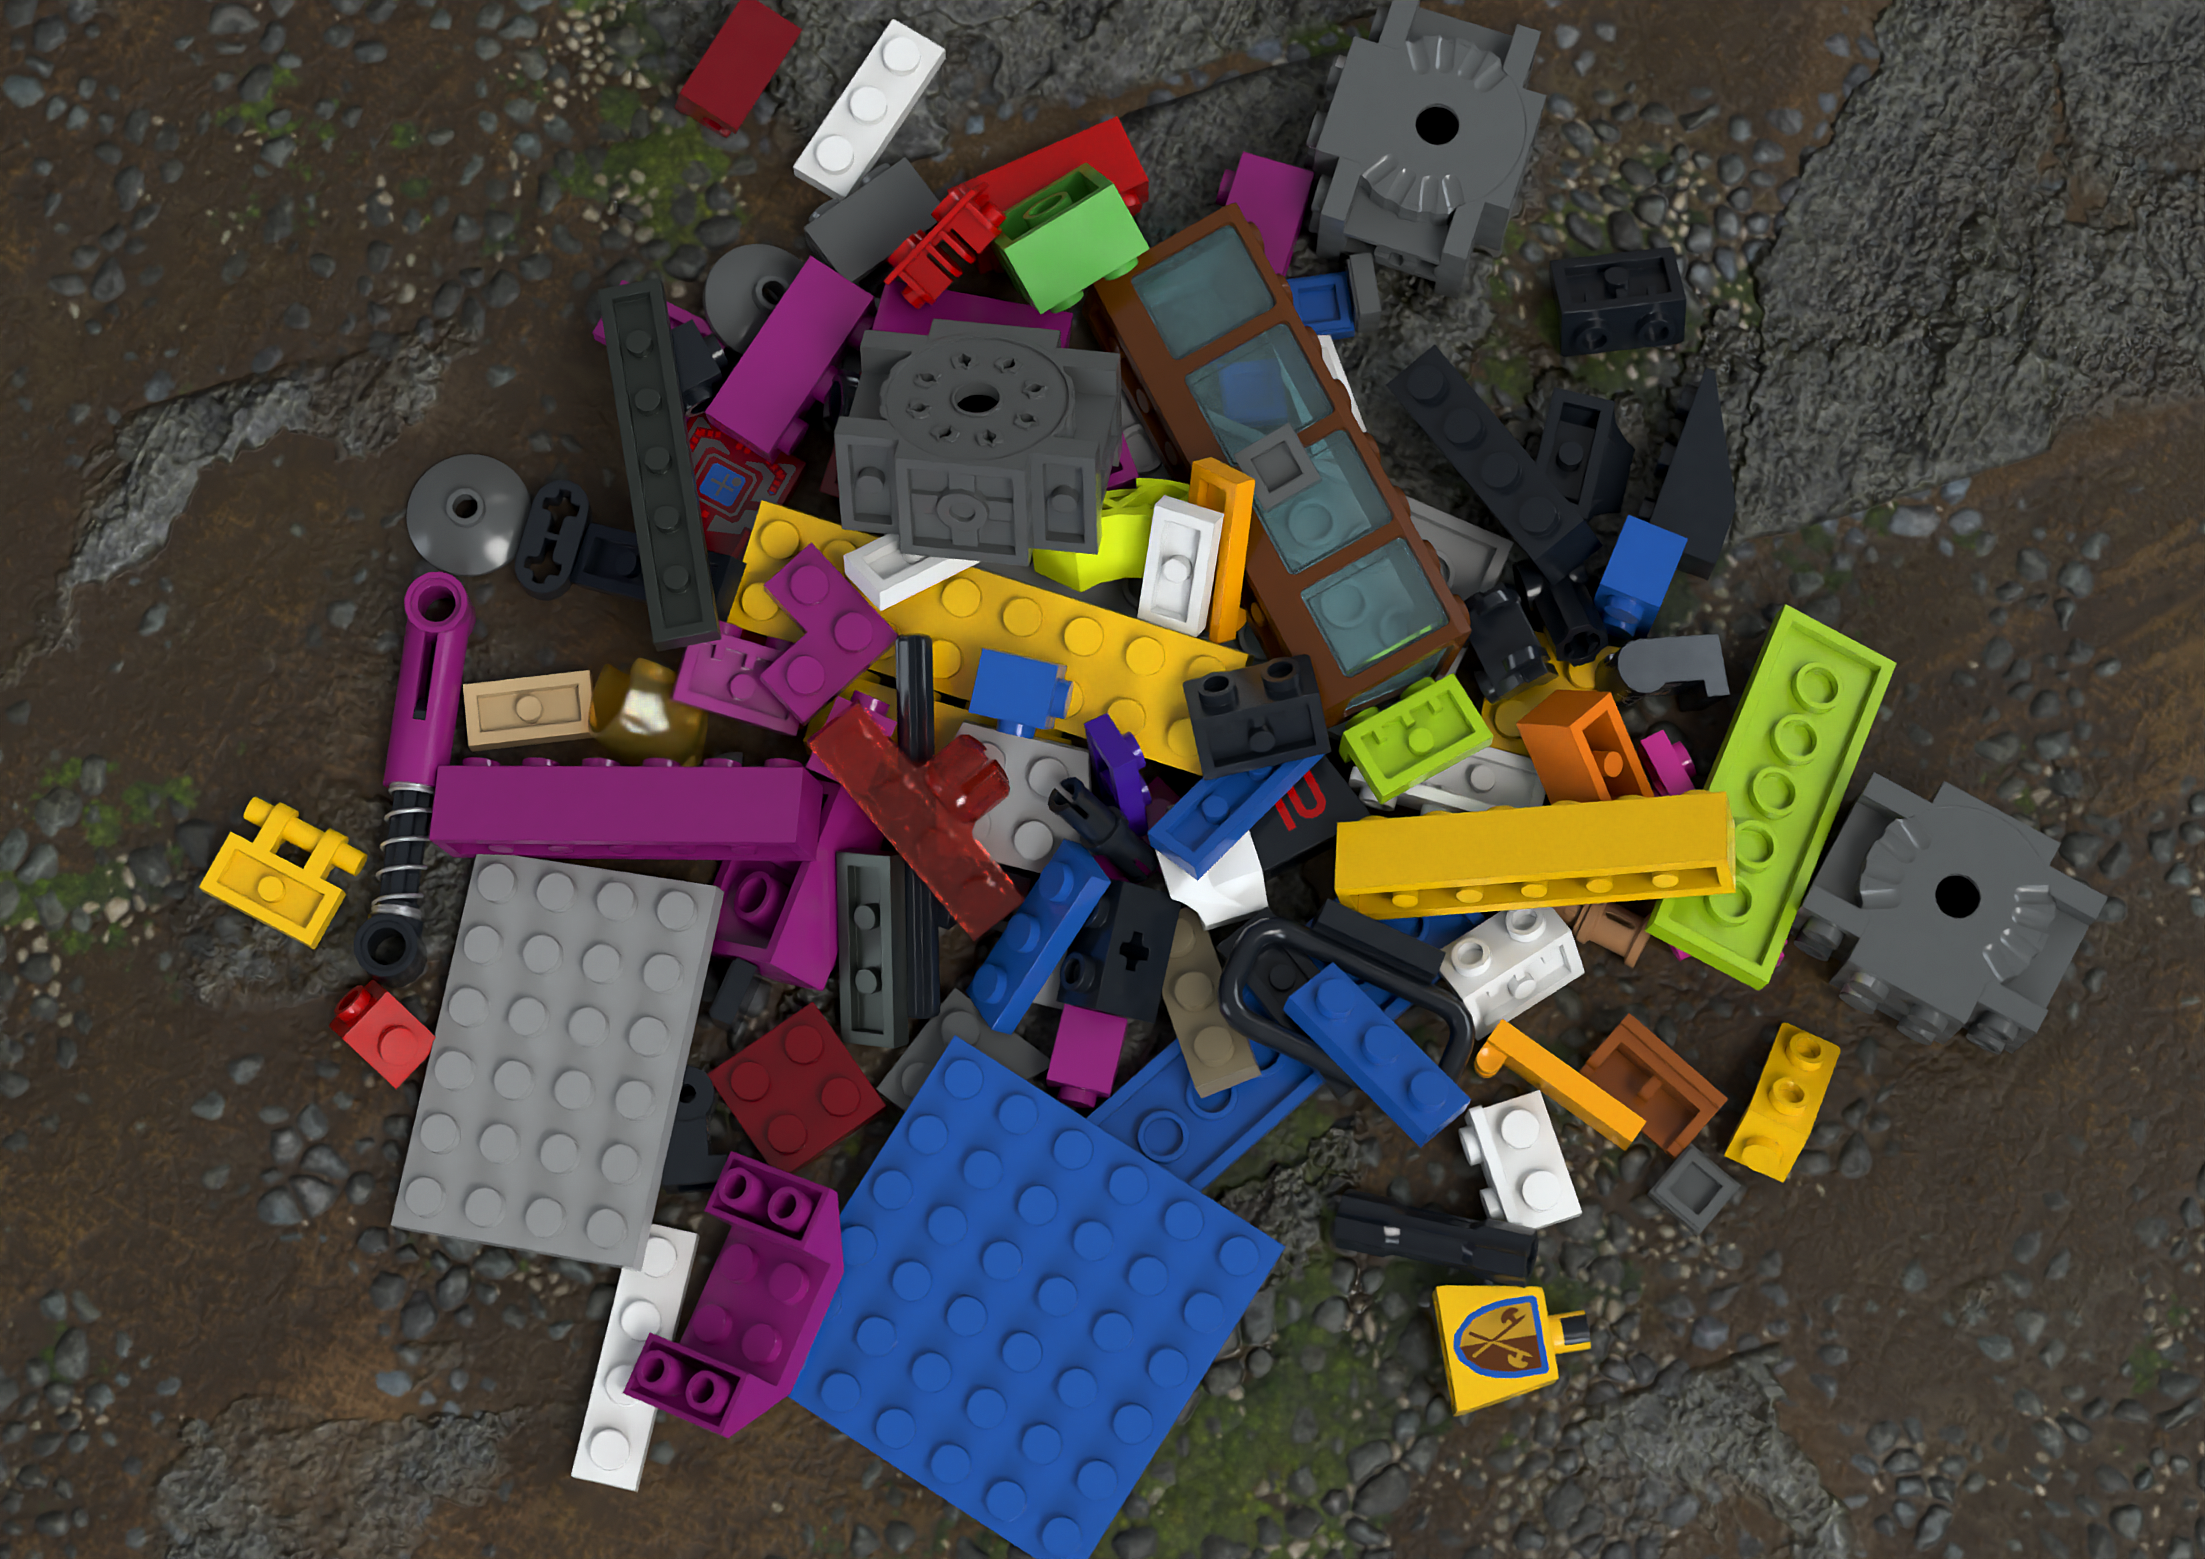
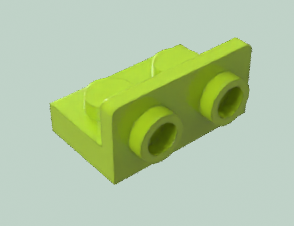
[1338,673,1494,805]

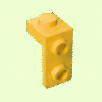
[1724,1023,1841,1183]

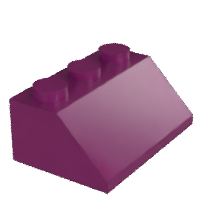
[711,780,893,992]

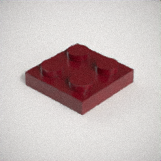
[707,1002,887,1175]

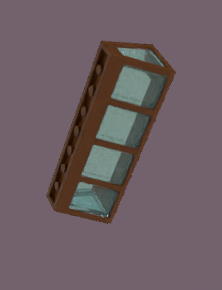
[1081,202,1472,729]

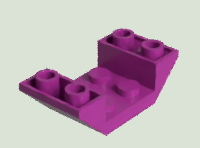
[623,1151,844,1438]

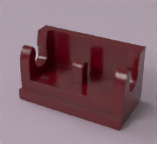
[674,0,802,138]

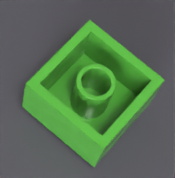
[989,162,1150,315]

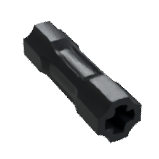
[1333,1189,1539,1288]

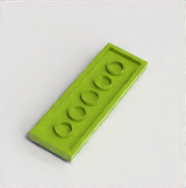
[1644,604,1897,991]

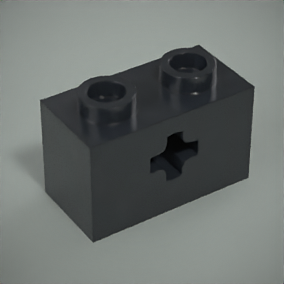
[1056,879,1182,1023]

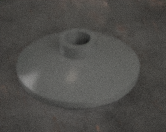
[703,244,804,358]
[407,454,532,577]

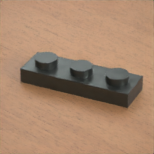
[836,848,909,1049]

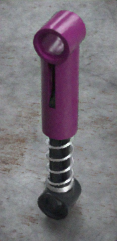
[354,571,476,988]

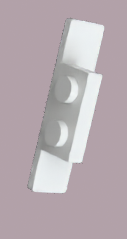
[1348,747,1546,816]

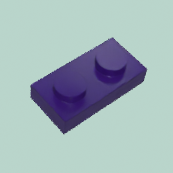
[1084,713,1152,837]

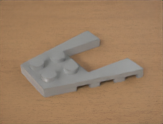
[895,720,1094,1011]

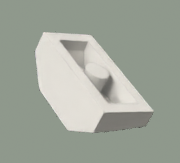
[1154,804,1268,931]

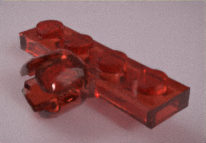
[807,699,1025,941]

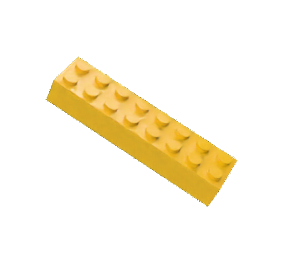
[727,500,1255,776]

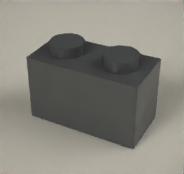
[804,157,943,293]

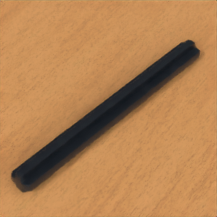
[895,633,940,1019]

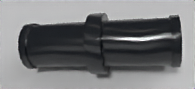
[1048,777,1159,883]

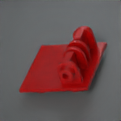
[884,181,1007,310]

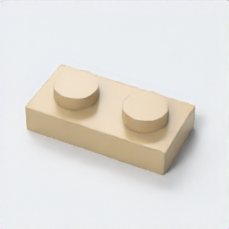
[463,670,598,752]

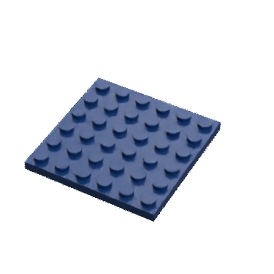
[788,1035,1286,1559]

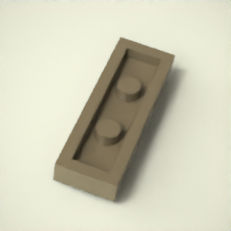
[1162,906,1262,1099]

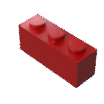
[947,116,1149,275]

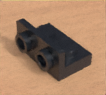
[1549,246,1687,357]
[1183,654,1331,781]

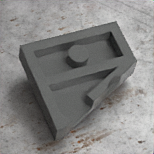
[876,988,1051,1114]

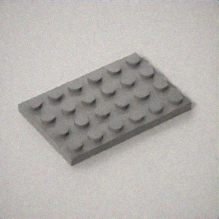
[391,854,724,1272]

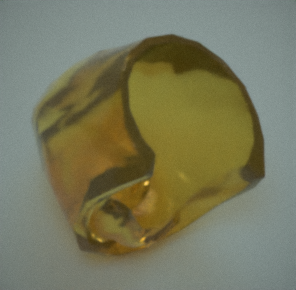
[588,658,709,767]

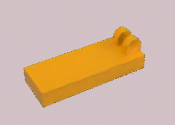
[1188,457,1255,644]
[1474,1018,1647,1151]

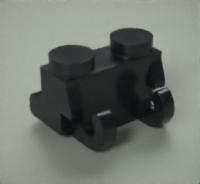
[1463,582,1559,705]

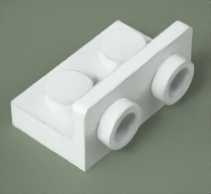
[1438,907,1585,1041]
[1458,1090,1582,1230]

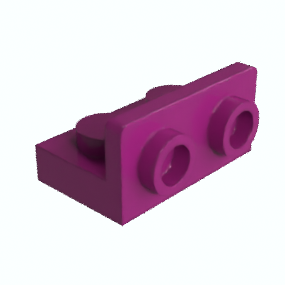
[669,620,800,737]

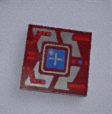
[687,412,808,562]

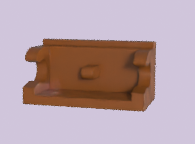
[1578,1013,1728,1161]

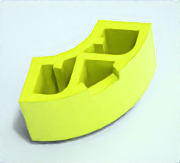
[1032,478,1190,593]

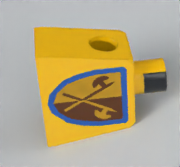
[1432,1285,1591,1417]

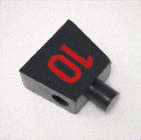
[1249,755,1371,883]

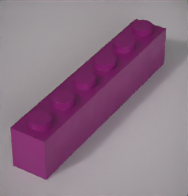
[429,757,824,861]

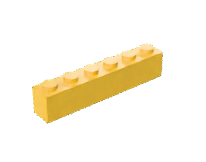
[1335,789,1736,920]

